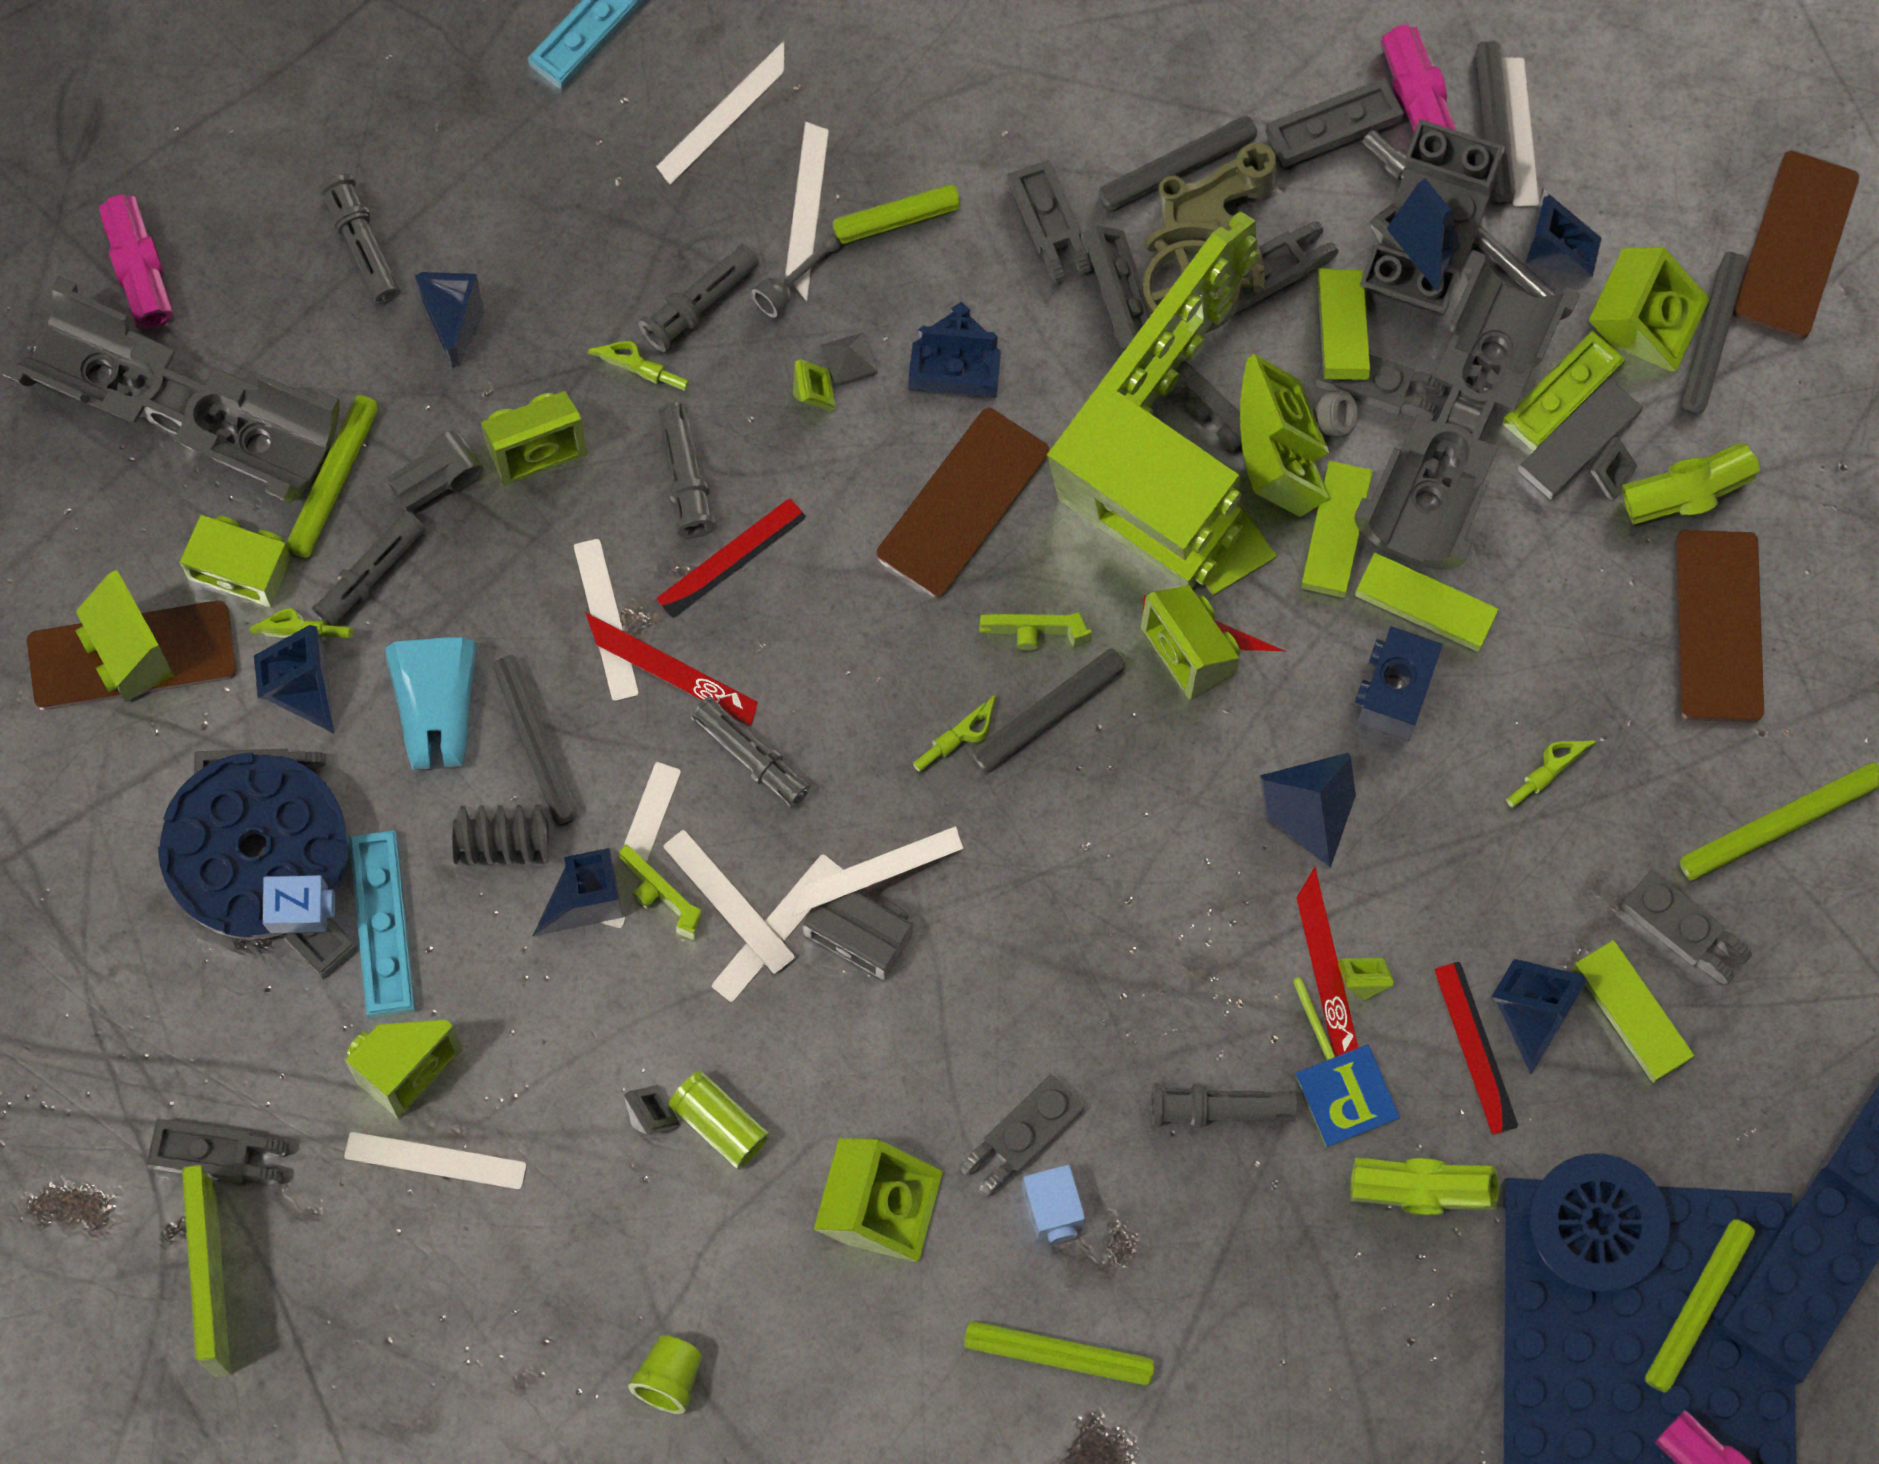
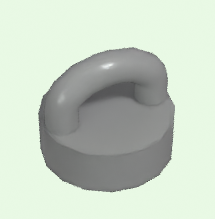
[1313,391,1358,436]

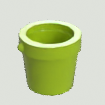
[628,1335,703,1414]

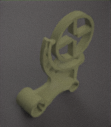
[1143,143,1277,333]

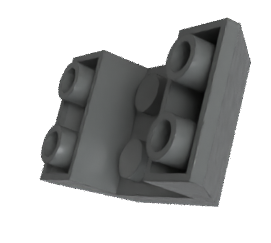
[1360,119,1504,314]

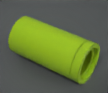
[668,1070,770,1169]

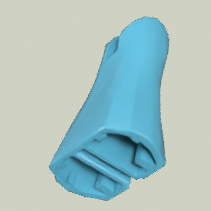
[384,637,477,770]

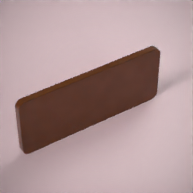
[1733,150,1860,339]
[877,408,1049,598]
[1675,530,1764,722]
[27,600,237,710]

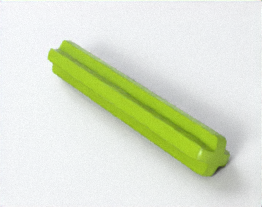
[286,395,378,558]
[1645,1219,1755,1393]
[964,1321,1155,1386]

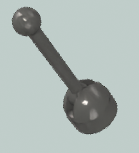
[751,234,840,317]

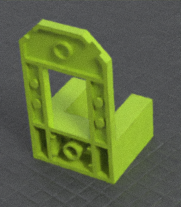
[1047,211,1259,588]

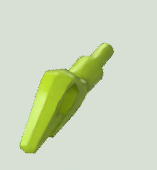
[587,341,690,391]
[249,608,353,641]
[913,695,997,772]
[1506,740,1596,808]

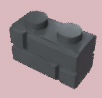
[803,888,913,980]

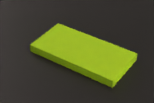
[182,1165,231,1377]

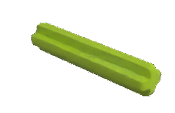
[833,184,960,244]

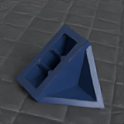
[1387,179,1461,292]
[1525,187,1602,277]
[414,272,485,368]
[254,625,334,734]
[1260,753,1356,868]
[532,848,624,937]
[1491,959,1587,1074]

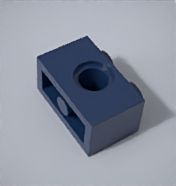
[1354,626,1443,740]

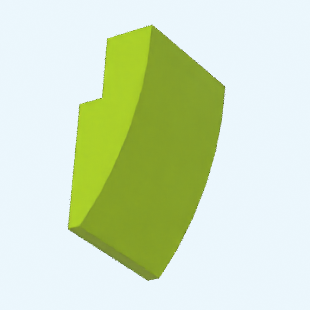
[1240,353,1329,517]

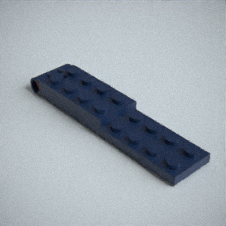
[1717,1072,1879,1385]

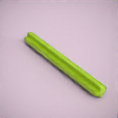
[1679,762,1879,880]

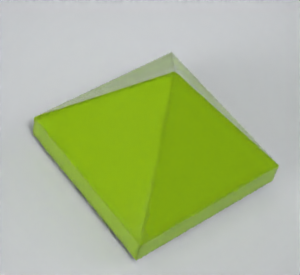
[793,359,835,412]
[1338,957,1394,1001]

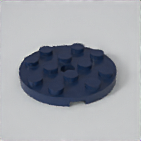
[158,752,349,939]

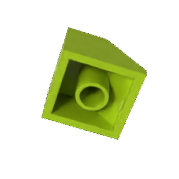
[1588,246,1710,371]
[480,391,587,486]
[75,569,174,702]
[1141,585,1240,701]
[345,1019,463,1119]
[814,1138,943,1262]

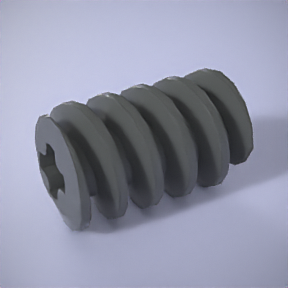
[452,805,549,865]

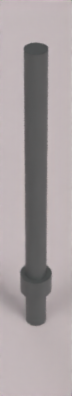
[1362,129,1558,298]

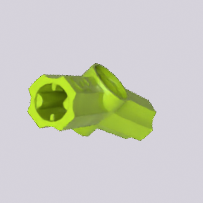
[1622,442,1760,525]
[1350,1158,1500,1215]

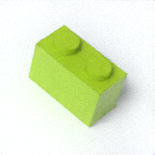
[179,515,292,607]

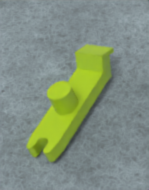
[979,612,1092,650]
[618,844,702,941]

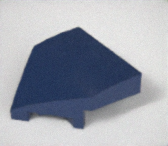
[908,302,1001,397]

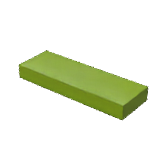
[1317,269,1370,380]
[1502,330,1626,451]
[1300,460,1373,598]
[1354,552,1499,652]
[1573,940,1695,1084]

